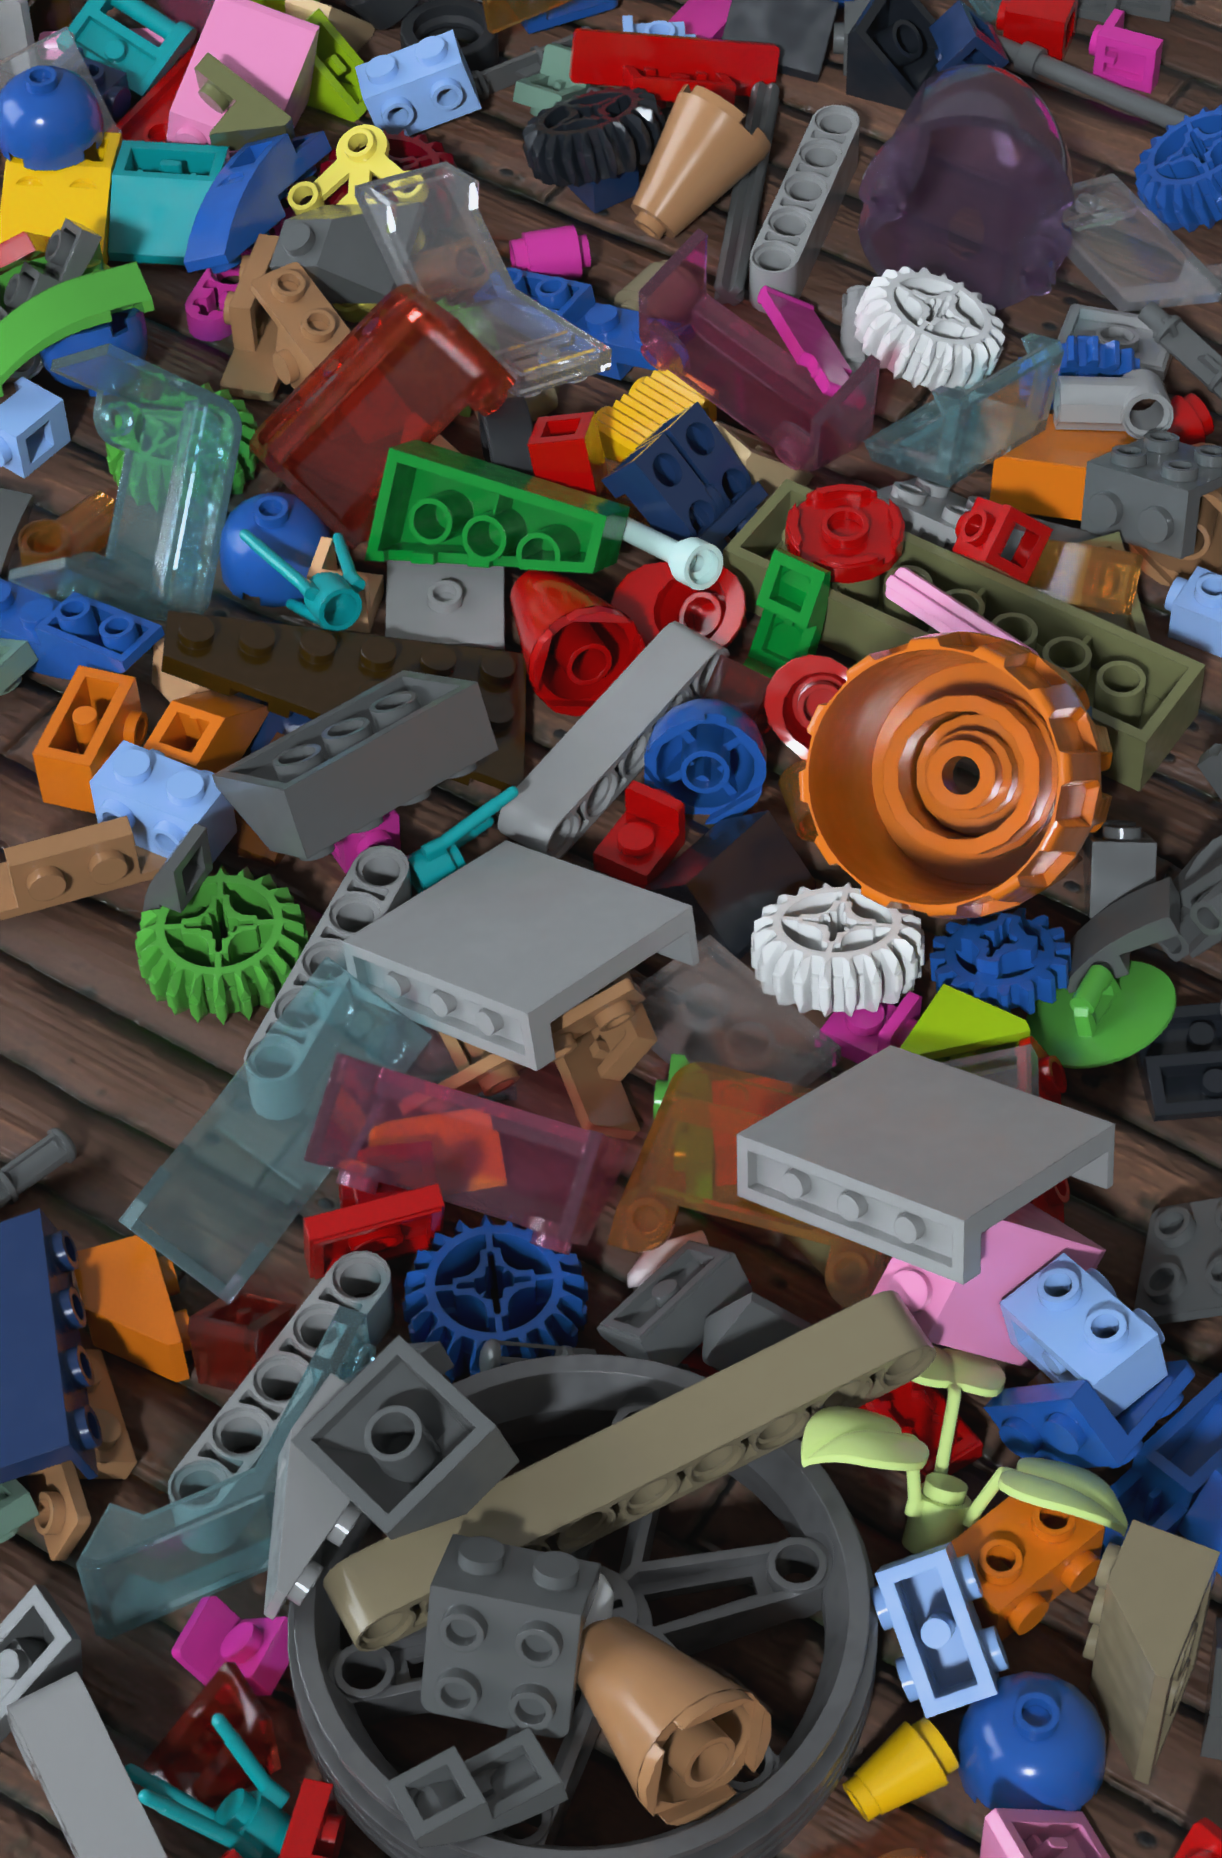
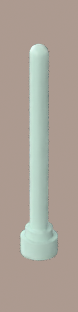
[622,517,723,590]

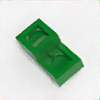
[748,548,831,670]

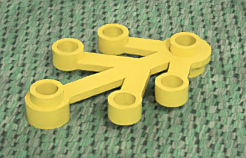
[287,124,428,322]

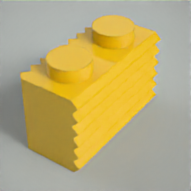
[595,364,717,472]

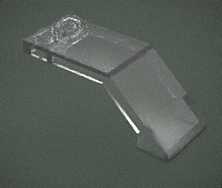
[355,162,612,398]
[1024,173,1222,312]

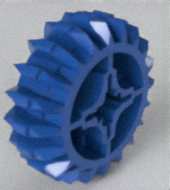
[1134,104,1222,233]
[402,1213,589,1383]

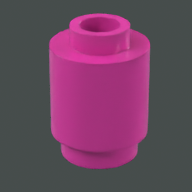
[509,225,591,281]

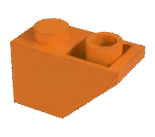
[143,690,269,773]
[74,1231,197,1383]

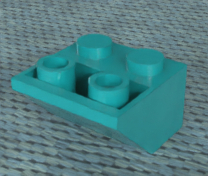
[108,140,230,266]

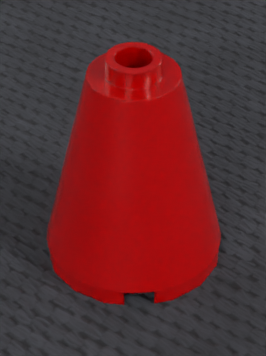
[510,570,645,717]

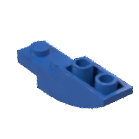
[183,131,332,274]
[472,266,692,380]
[0,578,165,680]

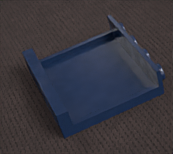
[0,1208,102,1484]

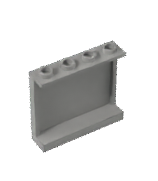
[342,840,700,1071]
[737,1045,1115,1285]

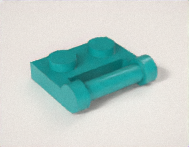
[57,0,197,101]

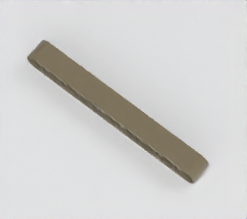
[323,1290,936,1652]

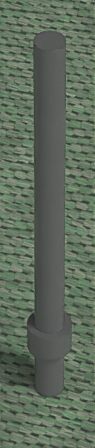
[996,34,1192,128]

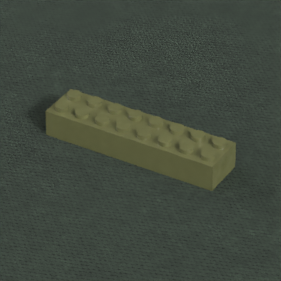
[723,479,1205,792]

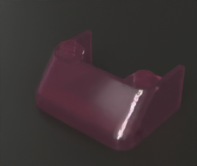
[639,228,881,471]
[304,1052,629,1255]

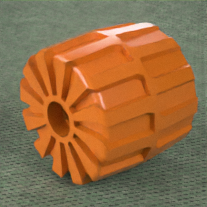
[798,631,1113,919]

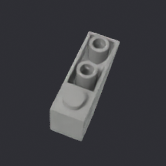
[264,1373,363,1620]

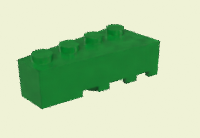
[364,439,630,574]

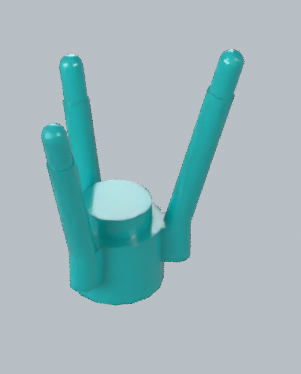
[239,529,366,631]
[406,786,519,894]
[124,1713,292,1858]

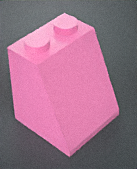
[166,0,320,159]
[871,1202,1106,1370]

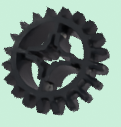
[522,86,665,188]

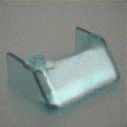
[8,343,242,621]

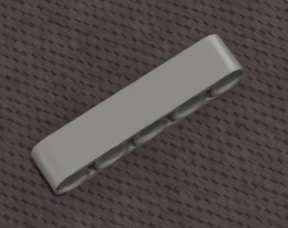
[749,105,860,314]
[498,621,730,859]
[244,845,413,1121]
[168,1251,395,1549]

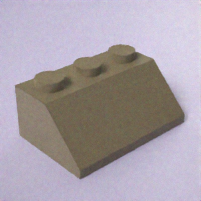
[1083,1520,1220,1785]

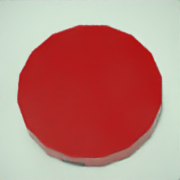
[785,483,905,584]

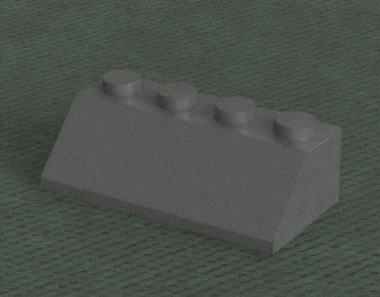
[212,670,499,861]

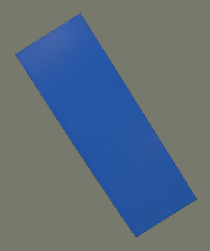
[1100,1372,1222,1559]

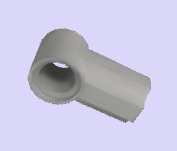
[1053,369,1174,440]

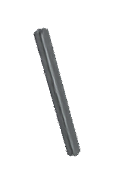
[714,81,780,306]

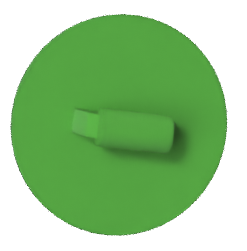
[1026,961,1177,1069]

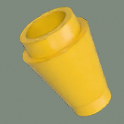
[842,1717,959,1822]

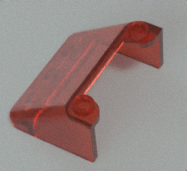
[249,284,516,550]

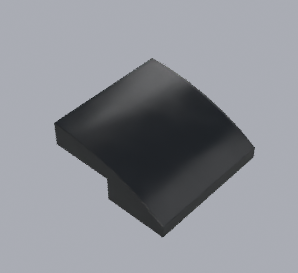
[1135,1003,1222,1122]

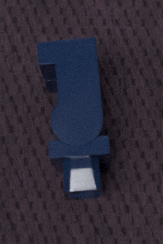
[601,402,768,556]

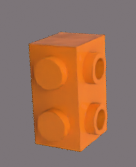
[32,665,148,814]
[951,1496,1105,1641]

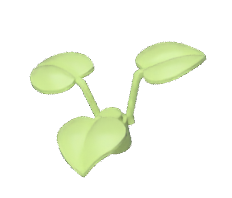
[801,1346,1128,1554]

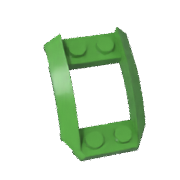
[0,243,155,397]

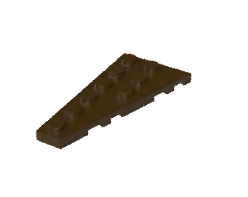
[161,610,527,793]

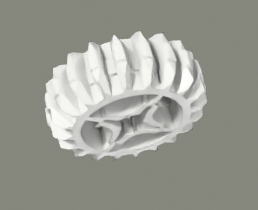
[853,266,1005,395]
[751,882,925,1017]

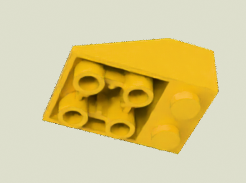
[0,132,123,265]

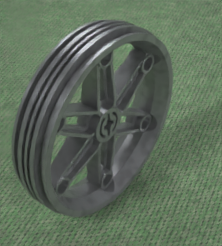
[288,1354,878,1858]

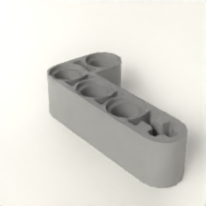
[6,1671,167,1858]

